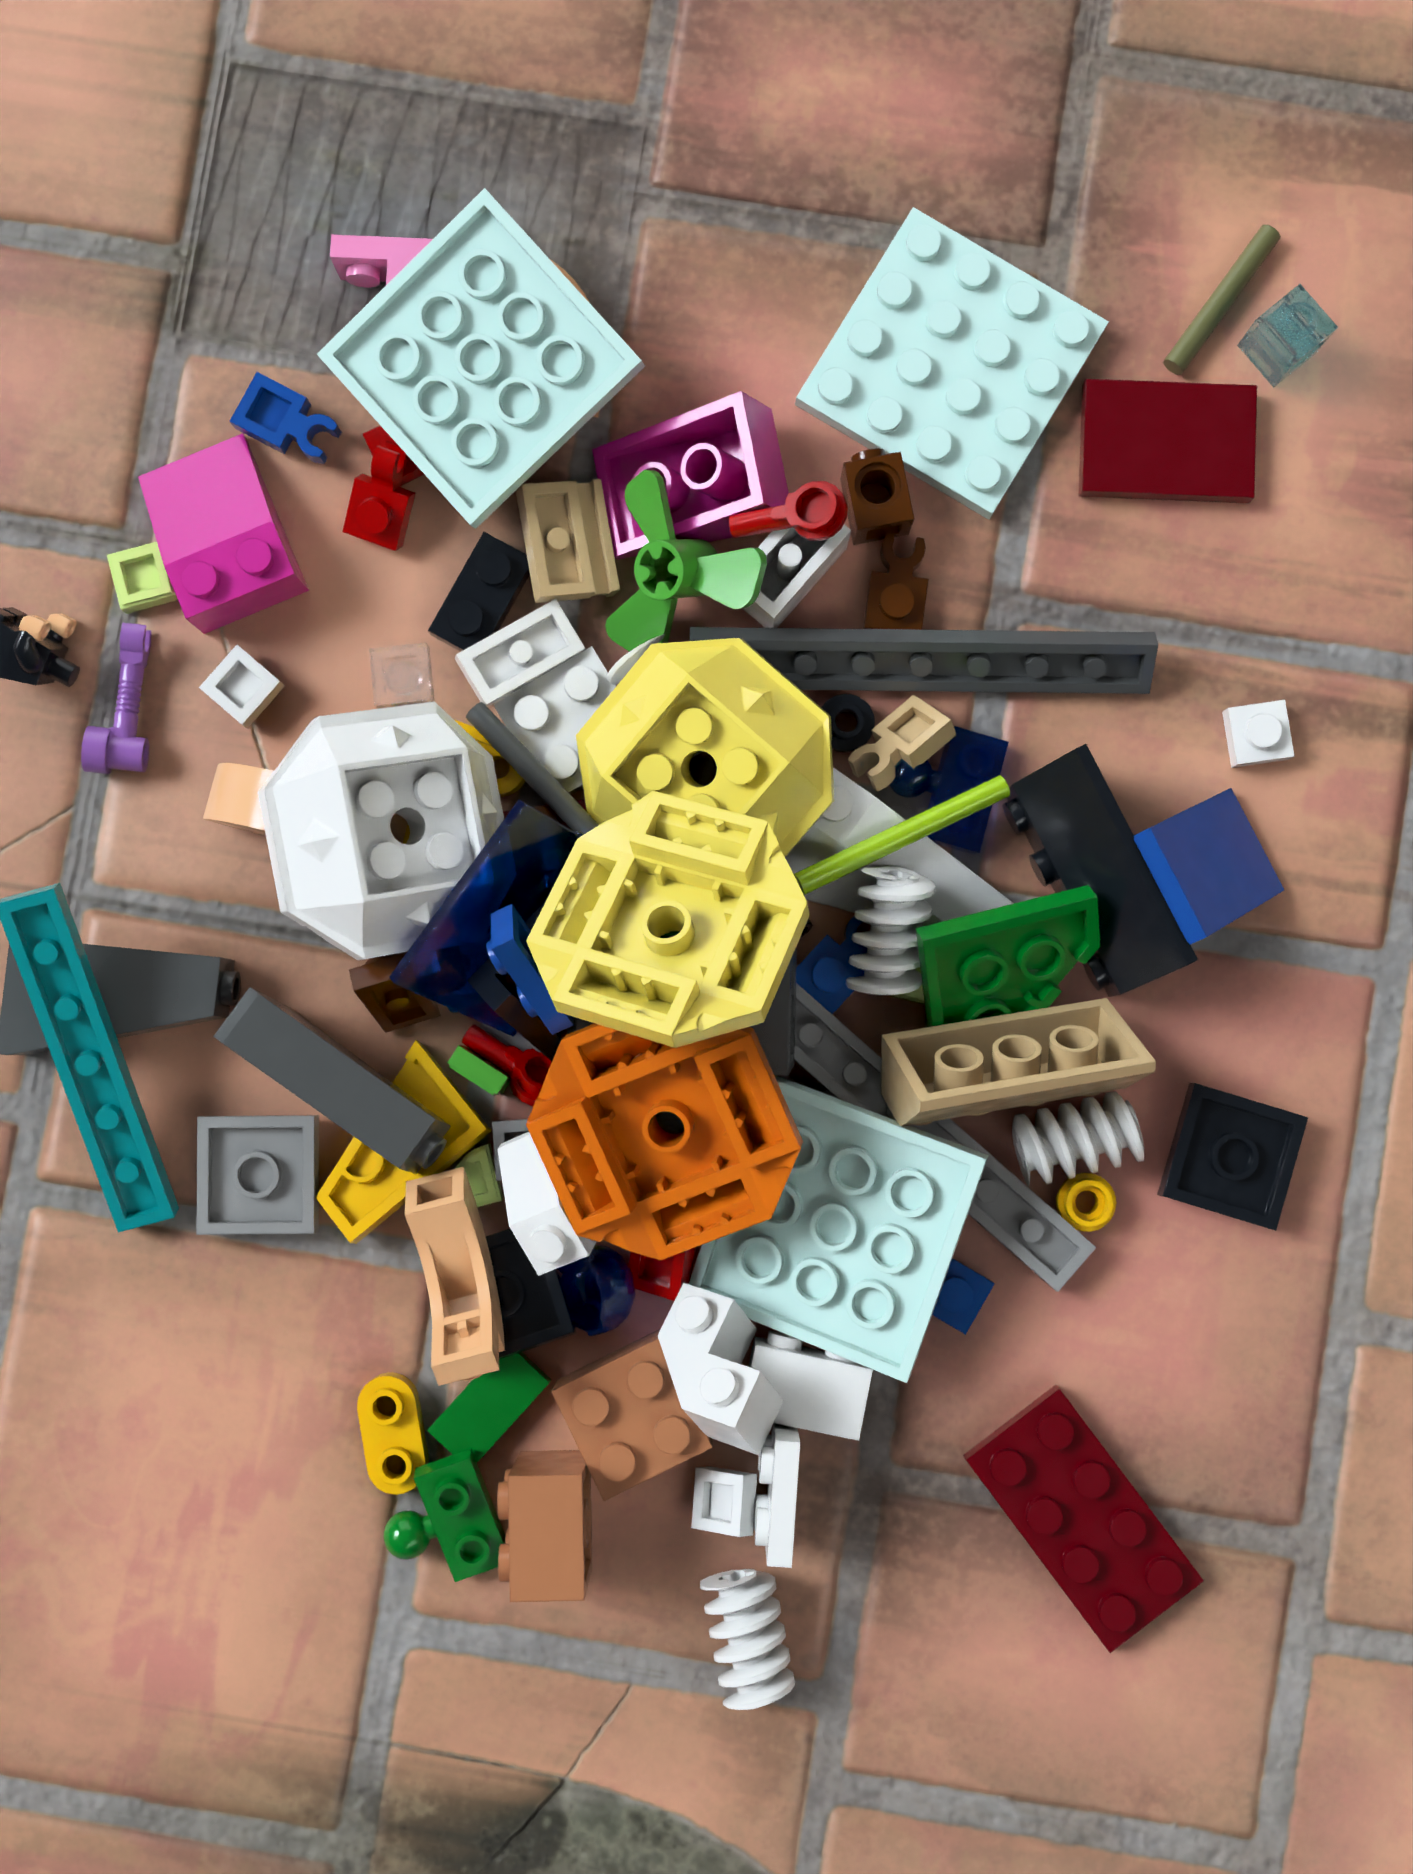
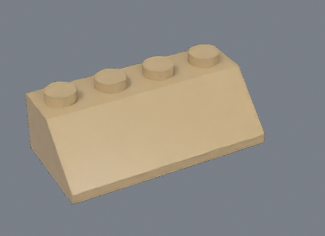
[881,998,1156,1126]

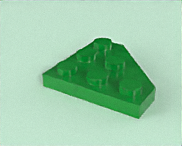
[916,885,1100,1027]

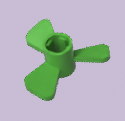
[605,470,767,652]

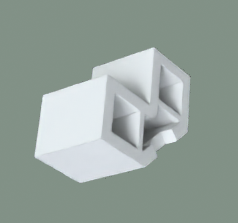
[658,1283,784,1456]

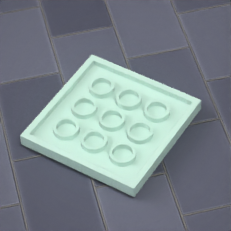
[317,188,645,529]
[795,207,1109,520]
[689,1076,989,1383]

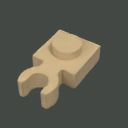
[848,695,956,791]

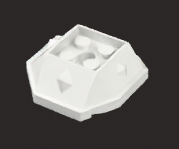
[258,701,514,960]

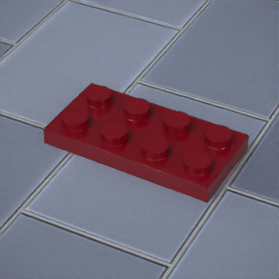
[963,1385,1204,1653]

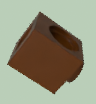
[840,448,915,545]

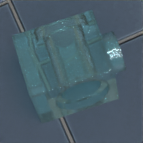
[1237,284,1338,388]

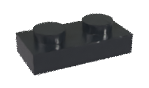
[428,532,530,652]

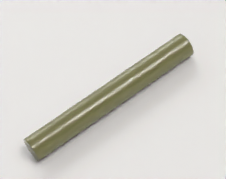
[1163,225,1281,375]

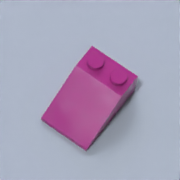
[592,391,789,560]
[138,433,309,634]

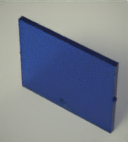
[389,799,584,1037]

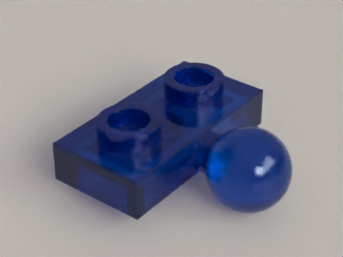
[889,726,1009,854]

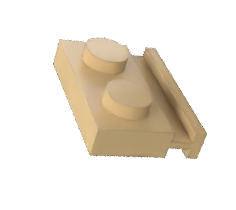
[516,479,620,603]

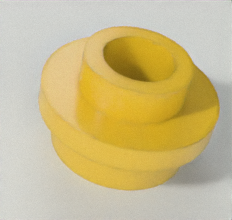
[1056,1173,1116,1232]

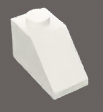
[497,1132,597,1276]

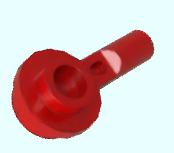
[729,481,848,541]
[462,1024,552,1106]

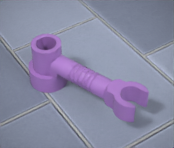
[81,622,151,774]

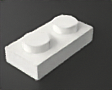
[455,599,585,707]

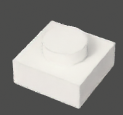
[199,645,285,729]
[1222,700,1294,768]
[691,1466,757,1537]

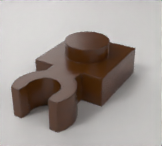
[863,533,929,630]

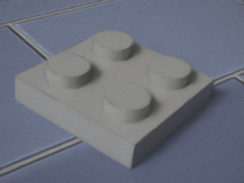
[196,1115,319,1235]

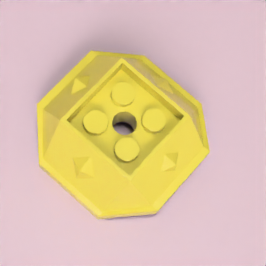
[576,638,834,857]
[526,791,810,1048]

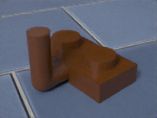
[349,942,464,1033]

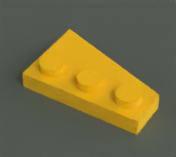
[315,1040,491,1244]

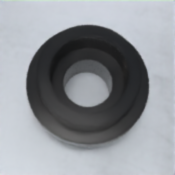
[821,694,875,752]

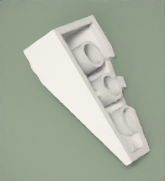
[785,768,1014,926]

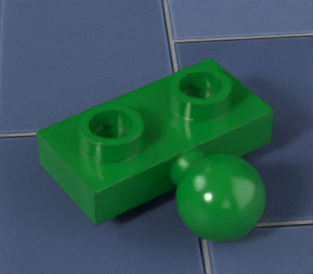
[383,1448,506,1582]

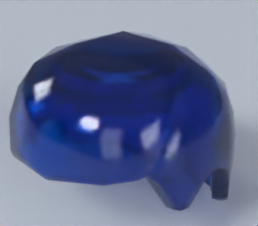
[557,1244,636,1336]

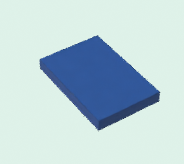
[1133,788,1284,945]

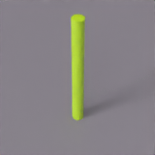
[794,775,1010,895]

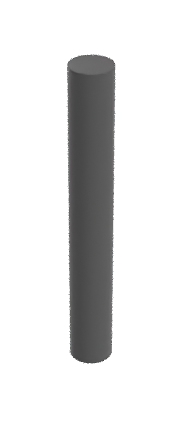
[466,702,599,838]

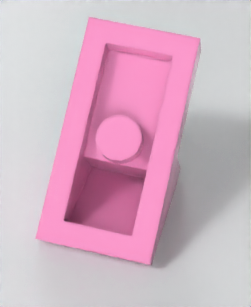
[330,234,433,288]

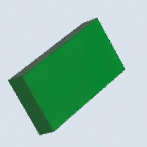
[427,1352,552,1462]

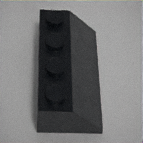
[1002,744,1198,997]

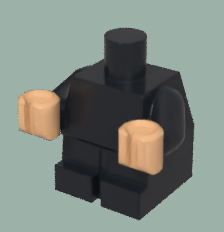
[0,607,80,687]

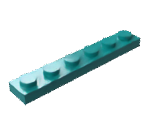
[0,883,179,1233]

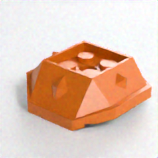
[526,1023,803,1260]

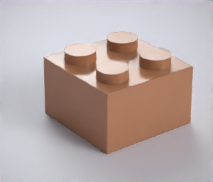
[551,1329,713,1501]
[497,1450,593,1602]

